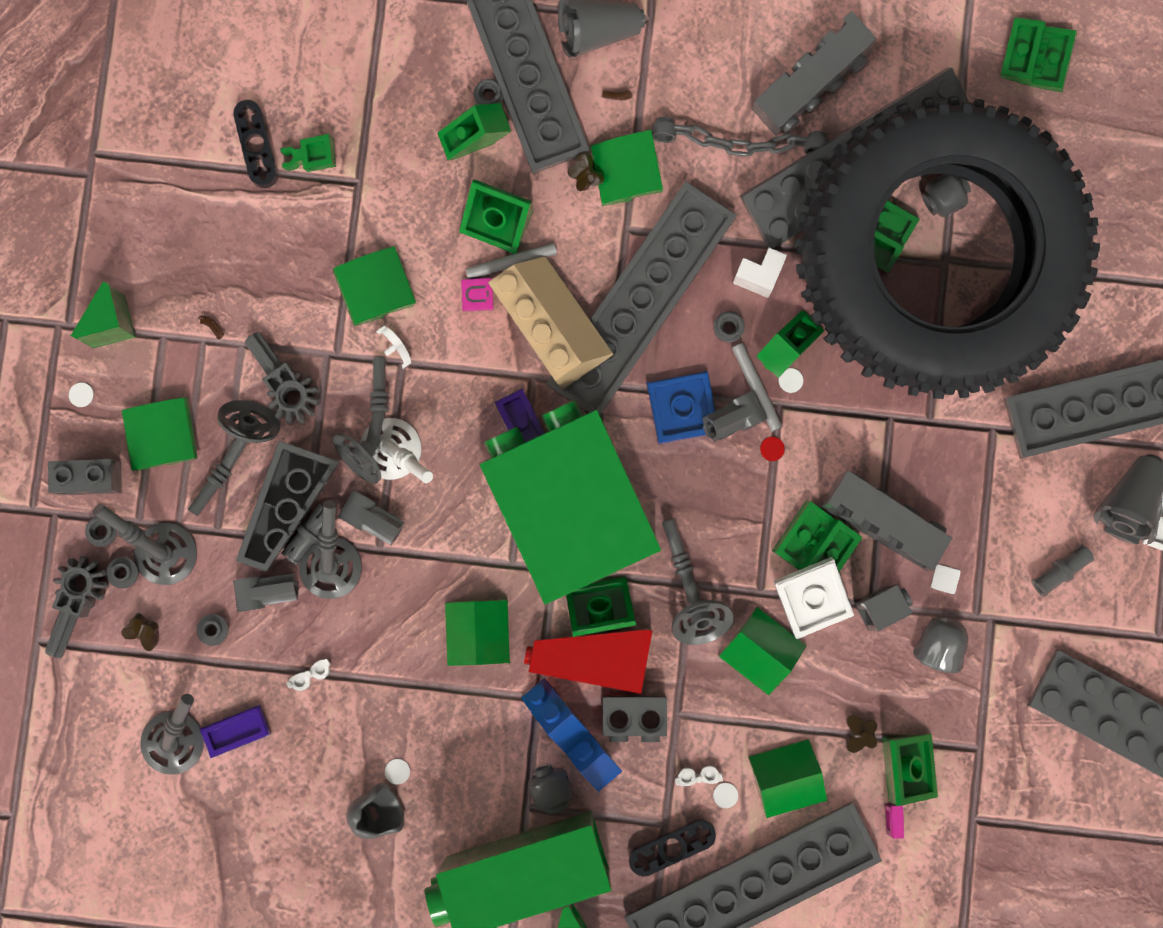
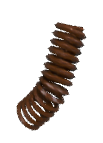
[601,90,632,101]
[198,315,224,340]

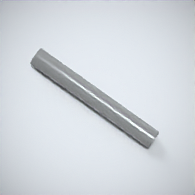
[465,242,557,279]
[732,343,783,432]

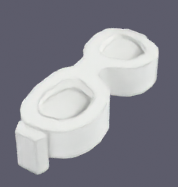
[376,326,412,369]
[286,659,331,691]
[675,765,723,787]

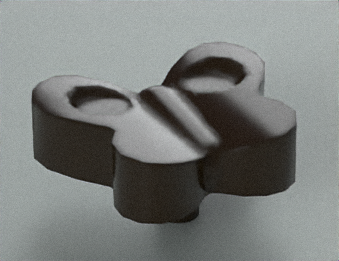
[567,152,604,191]
[121,613,159,651]
[846,715,877,753]

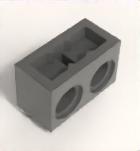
[48,459,122,495]
[854,585,913,631]
[603,696,667,742]

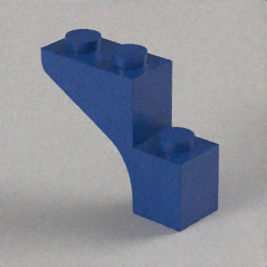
[521,678,622,792]

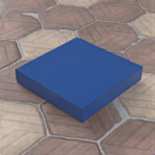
[647,371,716,445]

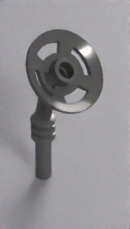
[333,357,388,484]
[187,400,280,516]
[299,500,362,599]
[93,503,197,585]
[662,518,734,645]
[140,694,204,775]

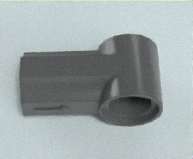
[702,391,767,442]
[337,490,405,546]
[233,574,299,612]

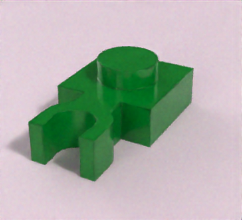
[280,134,336,172]

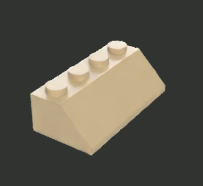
[488,257,614,390]

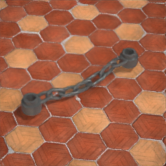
[652,117,829,157]

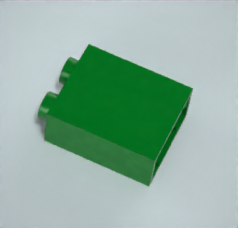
[479,400,662,605]
[424,811,612,928]

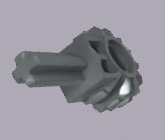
[245,332,321,425]
[45,556,109,658]

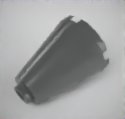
[558,0,645,58]
[1093,454,1163,545]

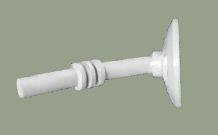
[360,418,433,483]

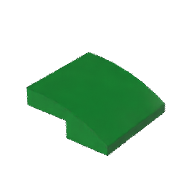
[1001,17,1077,93]
[591,130,663,206]
[874,201,920,274]
[333,246,416,327]
[122,397,198,471]
[772,500,863,572]

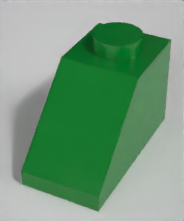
[437,103,511,161]
[756,310,825,378]

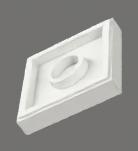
[773,557,854,639]

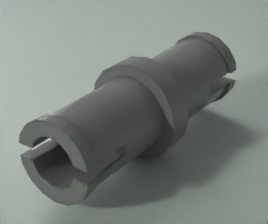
[281,503,323,565]
[1032,544,1094,597]

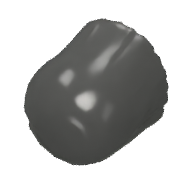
[913,616,968,673]
[346,783,405,839]

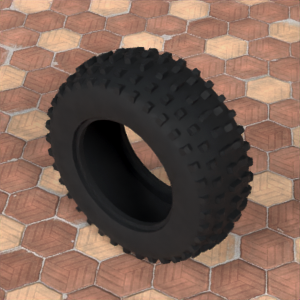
[795,96,1100,399]

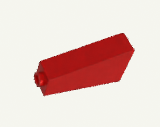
[524,629,653,694]

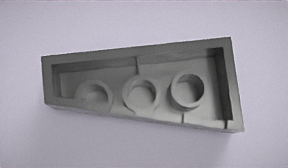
[752,11,877,136]
[236,441,340,571]
[820,470,952,572]

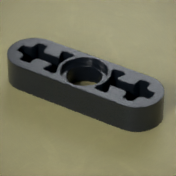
[233,100,278,189]
[629,819,716,877]

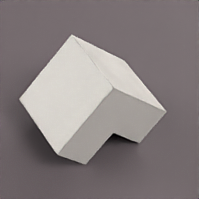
[733,248,787,298]

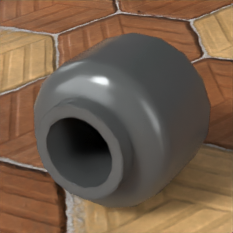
[922,174,971,218]
[528,764,574,814]

